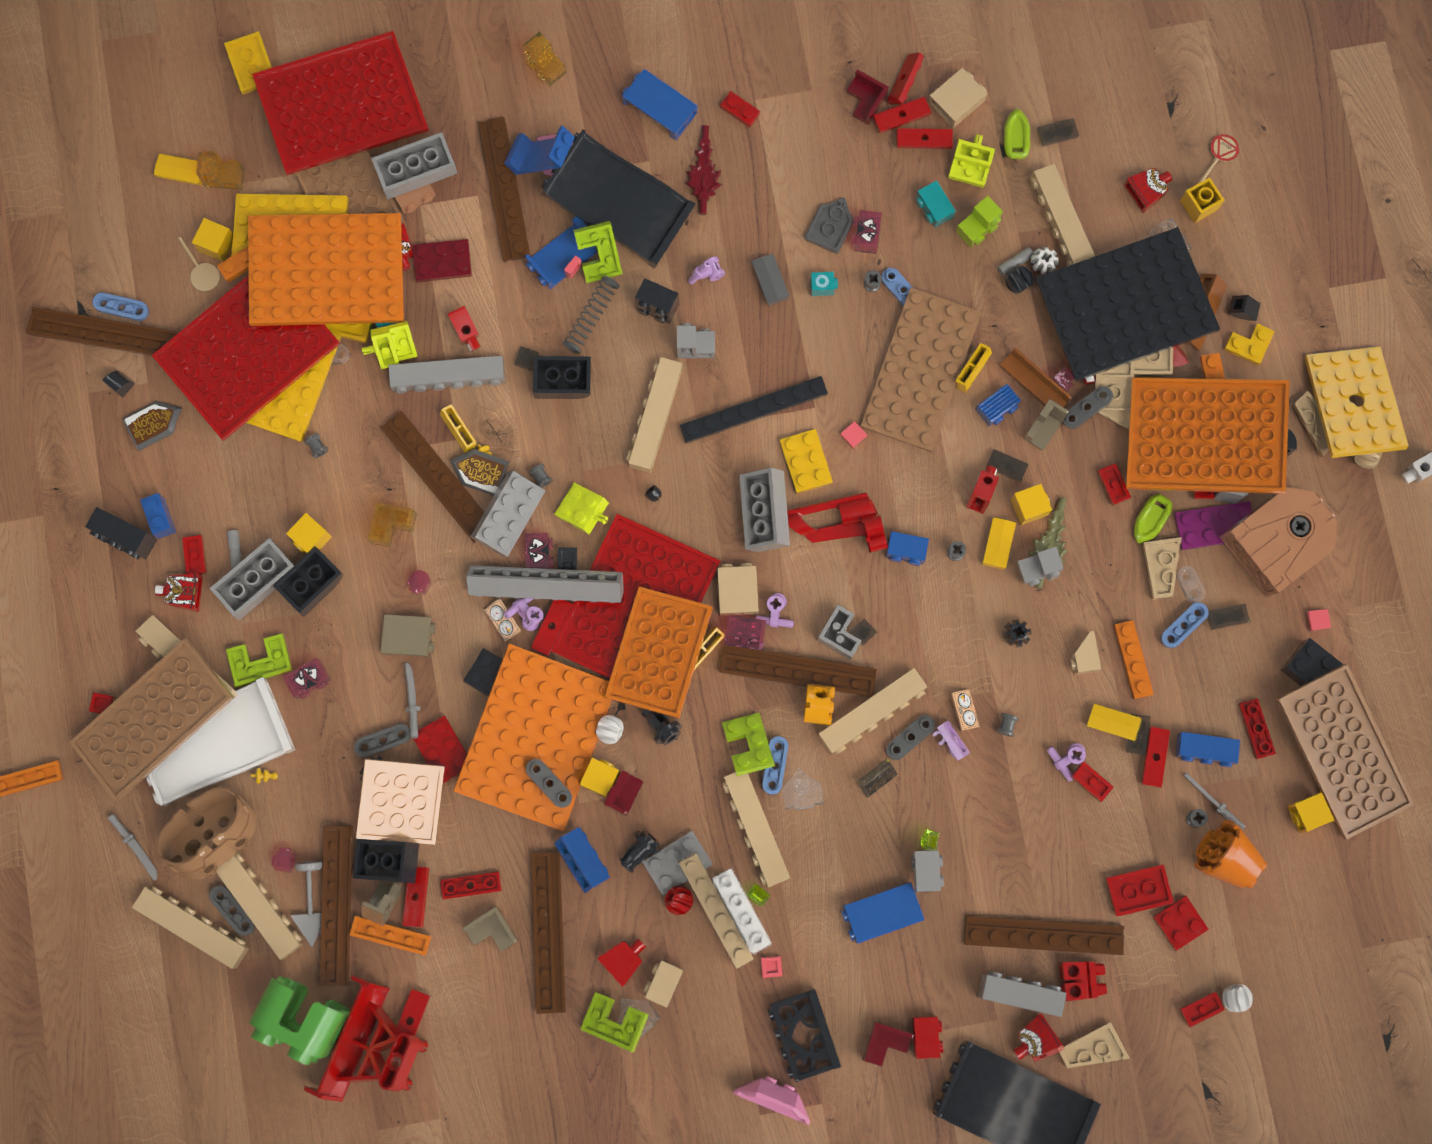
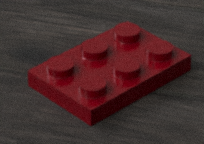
[412,239,472,283]

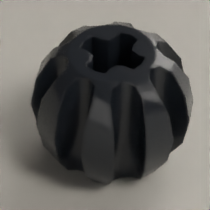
[1005,266,1034,294]
[1003,619,1032,648]

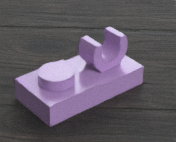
[933,720,970,760]

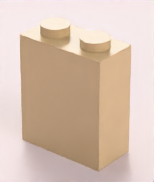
[928,68,987,128]
[718,563,759,616]

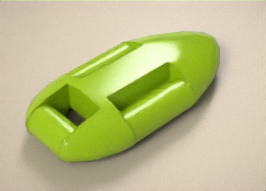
[1004,109,1030,159]
[1134,494,1172,543]

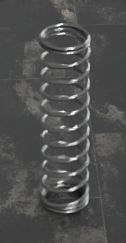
[563,276,620,354]

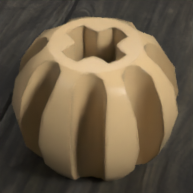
[1355,452,1383,469]

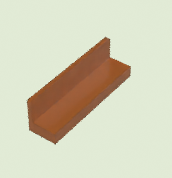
[1185,273,1227,351]
[999,348,1071,408]

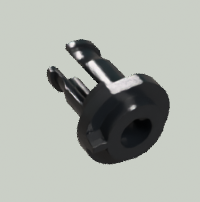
[641,709,682,745]
[619,830,660,873]

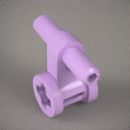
[688,257,725,284]
[755,593,794,628]
[504,598,543,631]
[1047,743,1086,782]

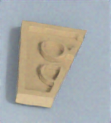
[1292,391,1329,457]
[1142,537,1182,600]
[1058,1022,1130,1068]

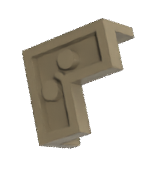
[1024,399,1069,451]
[361,882,402,926]
[462,907,519,952]

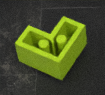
[956,196,1003,248]

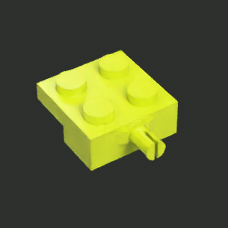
[948,134,995,188]
[362,321,418,369]
[554,483,609,535]

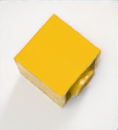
[1180,177,1225,223]
[192,218,233,262]
[1010,484,1052,525]
[286,513,332,553]
[580,758,620,798]
[1287,793,1334,833]

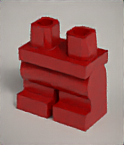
[1058,961,1107,1001]

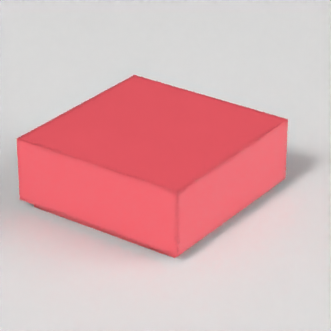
[564,256,582,279]
[840,421,867,448]
[1307,609,1331,631]
[761,956,782,978]

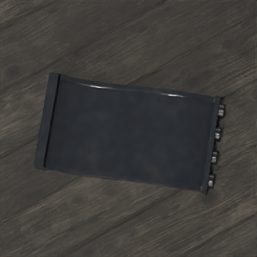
[541,129,696,269]
[933,1041,1101,1144]

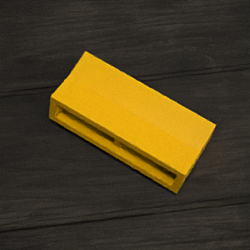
[154,154,206,186]
[955,343,992,394]
[440,404,476,453]
[983,517,1016,570]
[694,626,725,670]
[1087,704,1141,741]

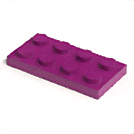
[1174,501,1252,551]

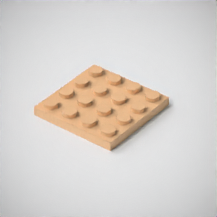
[356,759,444,845]

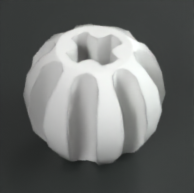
[1031,246,1059,275]
[596,715,624,744]
[1222,984,1253,1012]

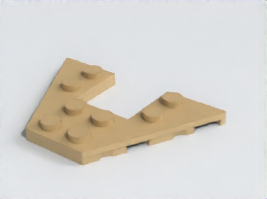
[1095,348,1173,430]

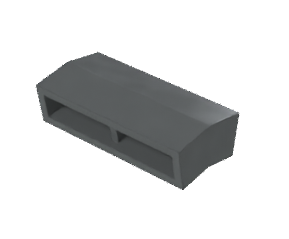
[752,254,789,306]

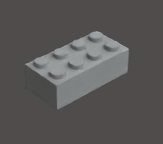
[371,132,458,199]
[739,468,790,552]
[470,471,545,557]
[210,538,295,621]
[977,971,1066,1017]

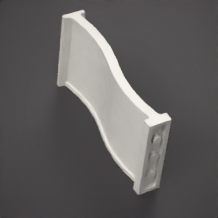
[146,677,295,806]
[713,869,772,954]

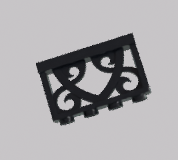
[767,989,841,1082]

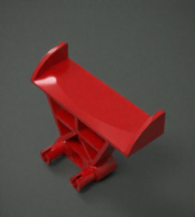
[304,975,428,1102]

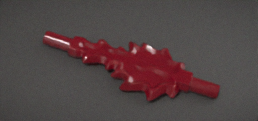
[686,125,722,215]

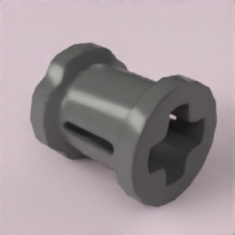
[864,270,882,292]
[304,433,328,458]
[529,464,553,488]
[947,541,966,561]
[996,713,1018,737]
[1186,809,1208,828]

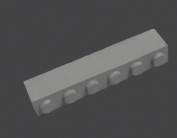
[389,356,506,394]

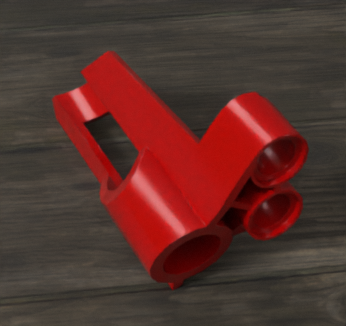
[787,492,888,553]

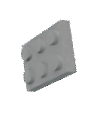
[642,831,713,896]

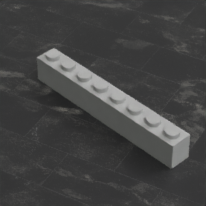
[466,565,624,603]

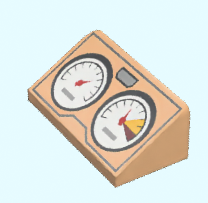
[485,598,521,642]
[950,689,980,731]

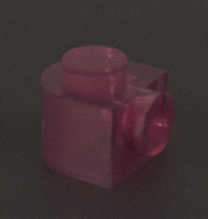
[1052,367,1074,392]
[407,570,431,595]
[271,847,296,873]

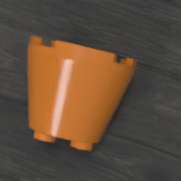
[1194,820,1267,888]

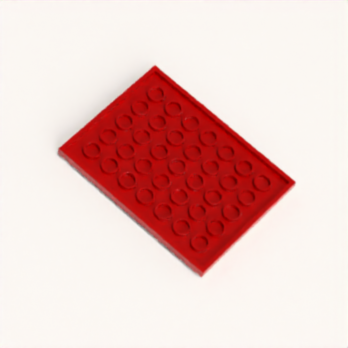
[252,31,429,175]
[151,275,341,441]
[551,514,721,679]

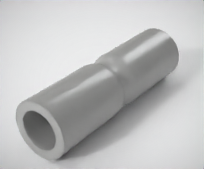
[997,247,1034,276]
[227,530,242,570]

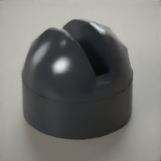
[645,485,662,502]

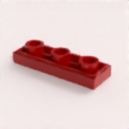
[887,52,924,105]
[873,96,932,134]
[897,128,953,149]
[531,600,573,657]
[1238,698,1276,760]
[1141,727,1170,788]
[402,867,429,927]
[440,871,502,900]
[397,989,431,1035]

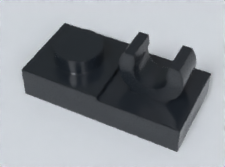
[558,547,578,570]

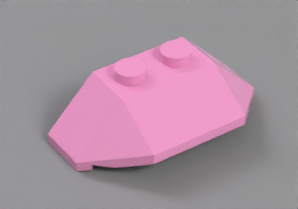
[733,1076,810,1125]

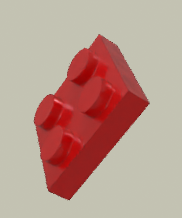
[1153,896,1209,951]

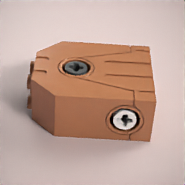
[1219,487,1338,597]

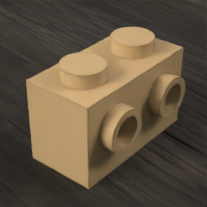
[644,960,683,1008]

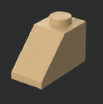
[1070,631,1101,675]

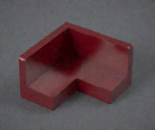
[846,69,889,125]
[604,770,643,817]
[863,1021,914,1067]

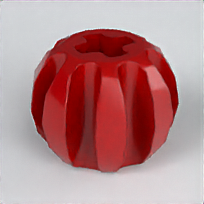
[664,885,694,915]

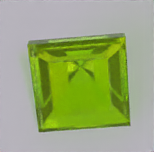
[920,830,939,851]
[747,883,771,907]

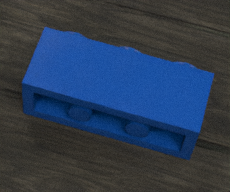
[1175,732,1240,768]
[554,827,610,893]

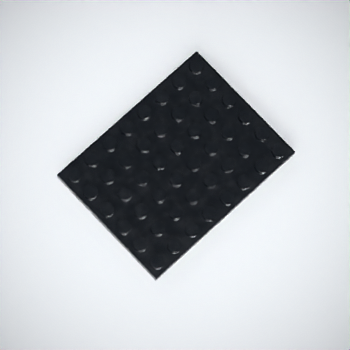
[1035,227,1220,382]

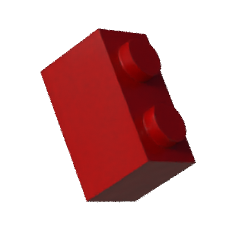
[912,1016,944,1059]

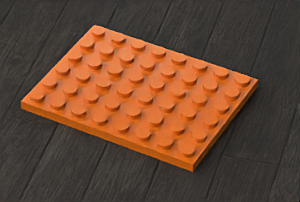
[248,213,404,326]
[1126,378,1290,494]
[453,644,612,832]

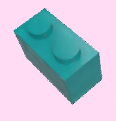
[915,180,956,228]

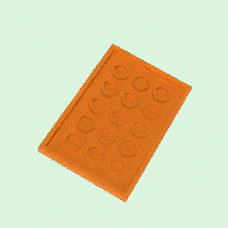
[605,587,713,719]

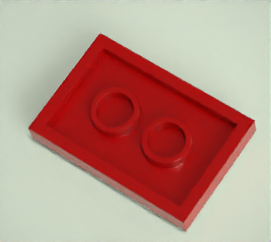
[413,715,467,784]
[1105,864,1174,917]

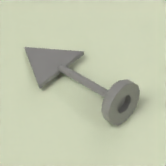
[290,861,322,947]

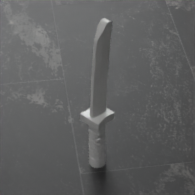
[404,663,420,738]
[1184,773,1246,830]
[107,814,158,880]

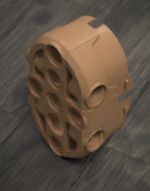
[157,788,257,880]

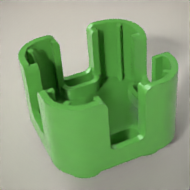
[249,976,351,1065]

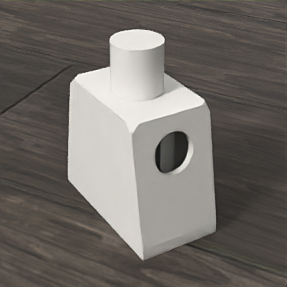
[1401,452,1432,484]

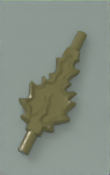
[1028,497,1067,589]

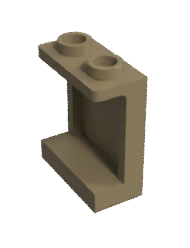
[381,614,436,658]

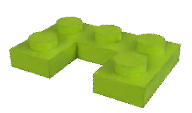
[573,221,623,283]
[226,634,293,687]
[722,713,775,776]
[580,992,649,1052]

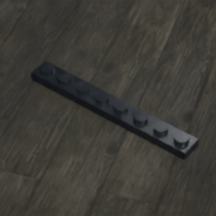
[680,376,828,444]

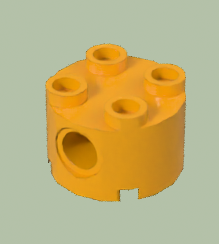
[804,684,835,725]

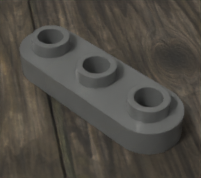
[1063,386,1113,429]
[886,715,935,760]
[354,724,411,757]
[525,759,572,808]
[209,886,256,936]

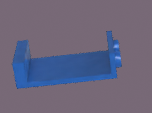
[622,69,698,141]
[504,126,575,175]
[525,217,598,289]
[841,882,925,944]

